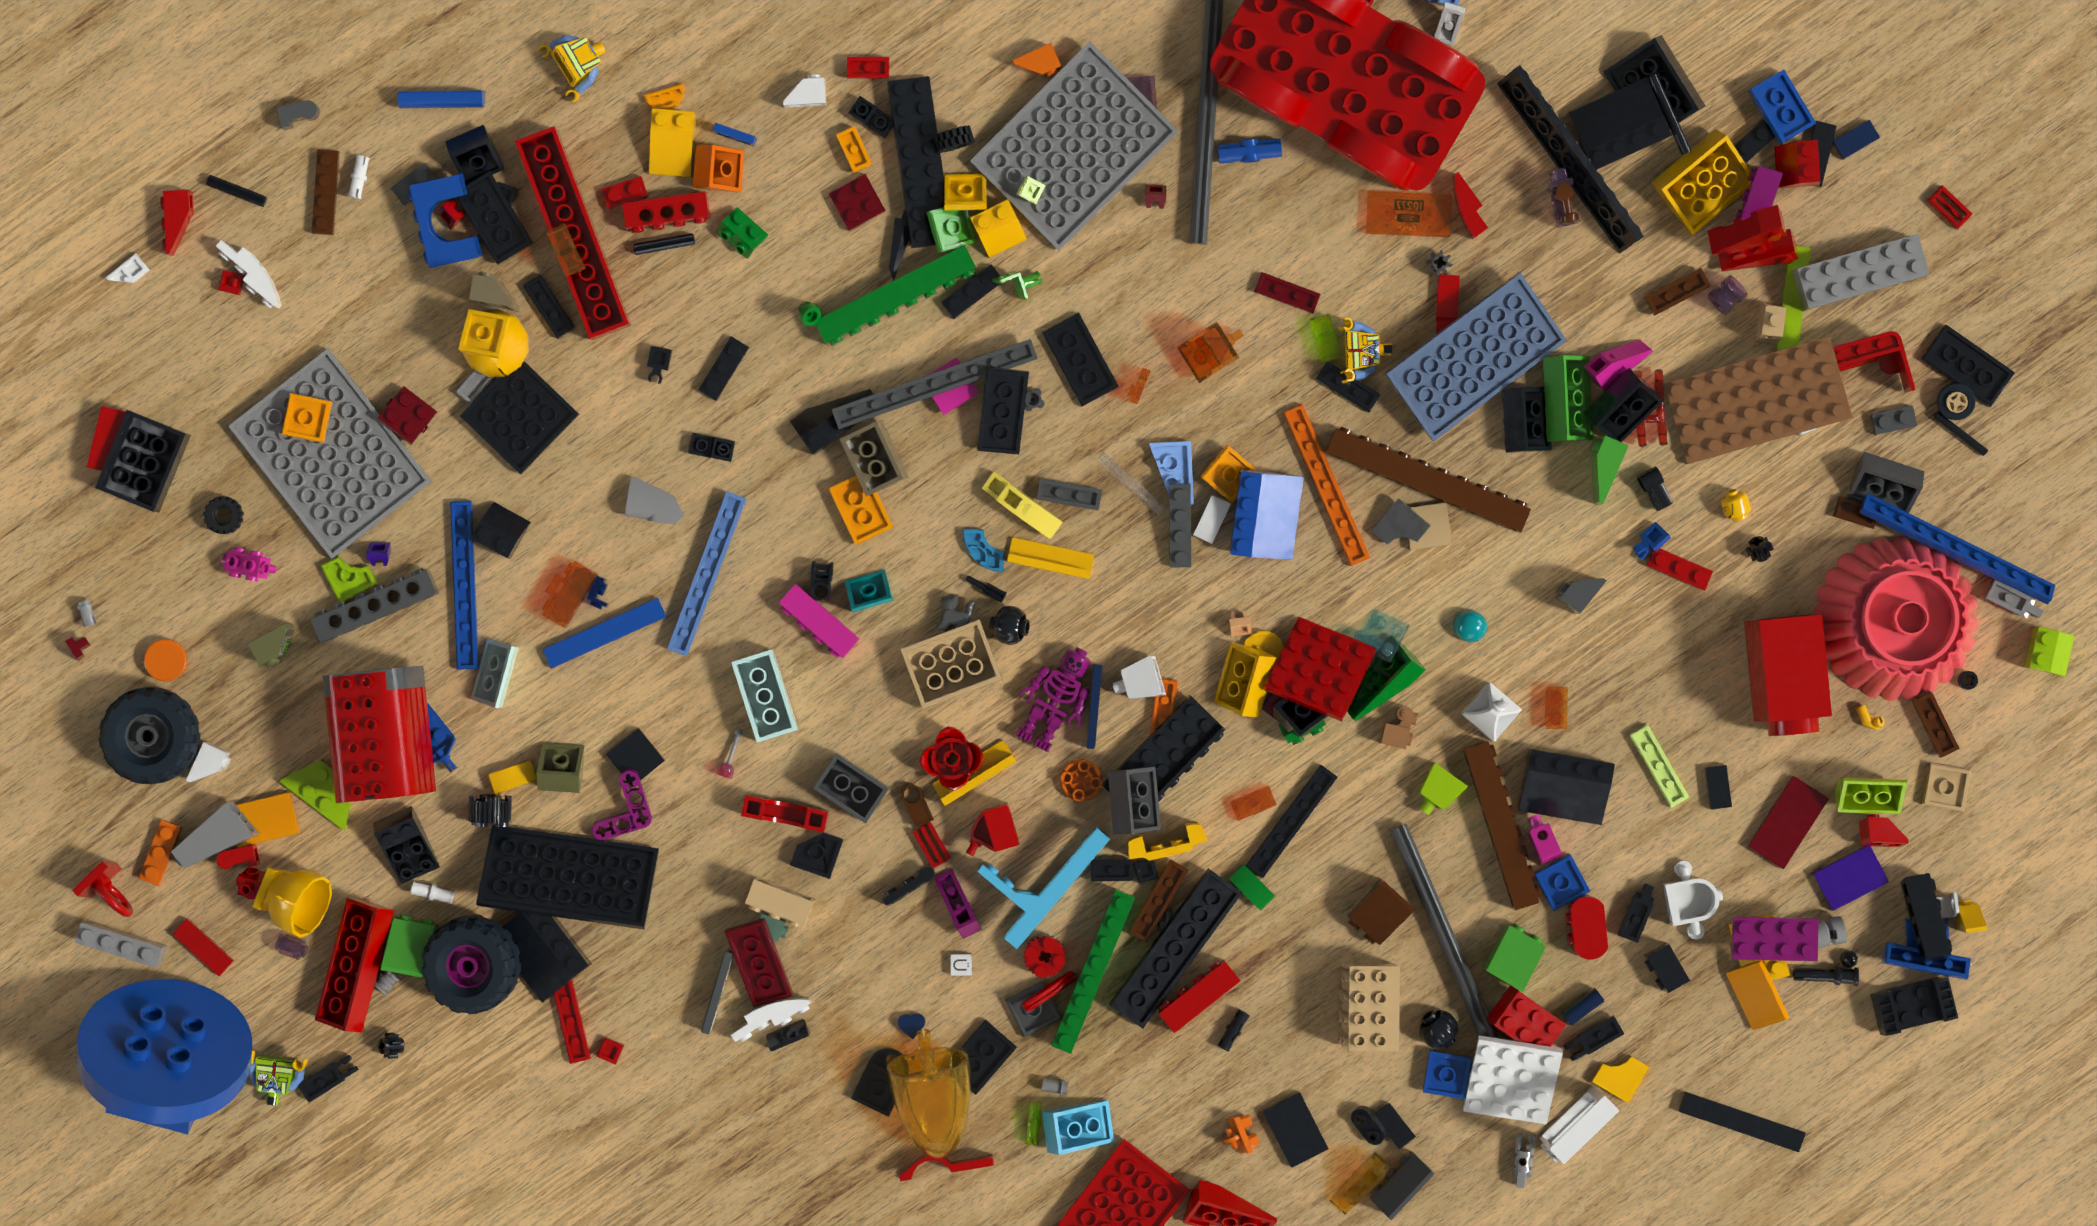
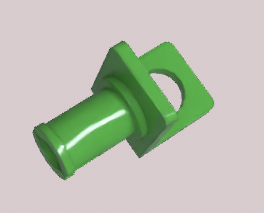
[992,271,1042,300]

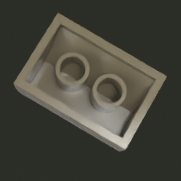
[469,272,520,312]
[840,420,909,496]

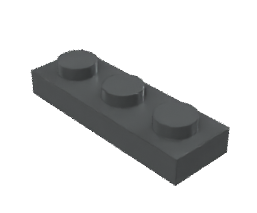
[1036,479,1102,511]

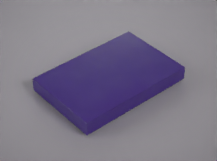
[1813,846,1889,911]

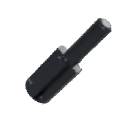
[966,575,1007,603]

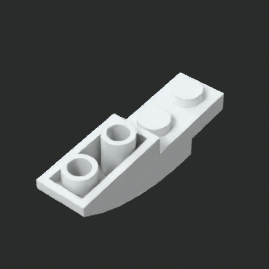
[216,240,282,308]
[731,998,812,1042]

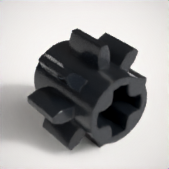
[1746,536,1774,562]
[378,1033,404,1059]

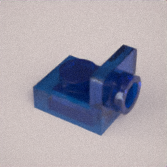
[587,576,609,609]

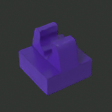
[366,542,391,566]

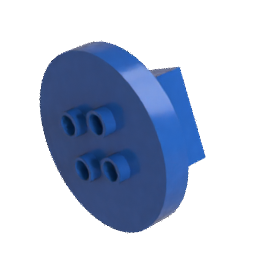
[76,979,252,1135]

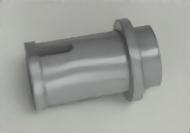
[76,600,97,627]
[1042,1078,1069,1096]

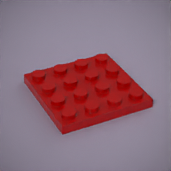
[1264,617,1376,722]

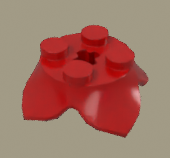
[919,726,984,791]

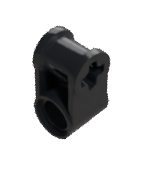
[811,561,834,602]

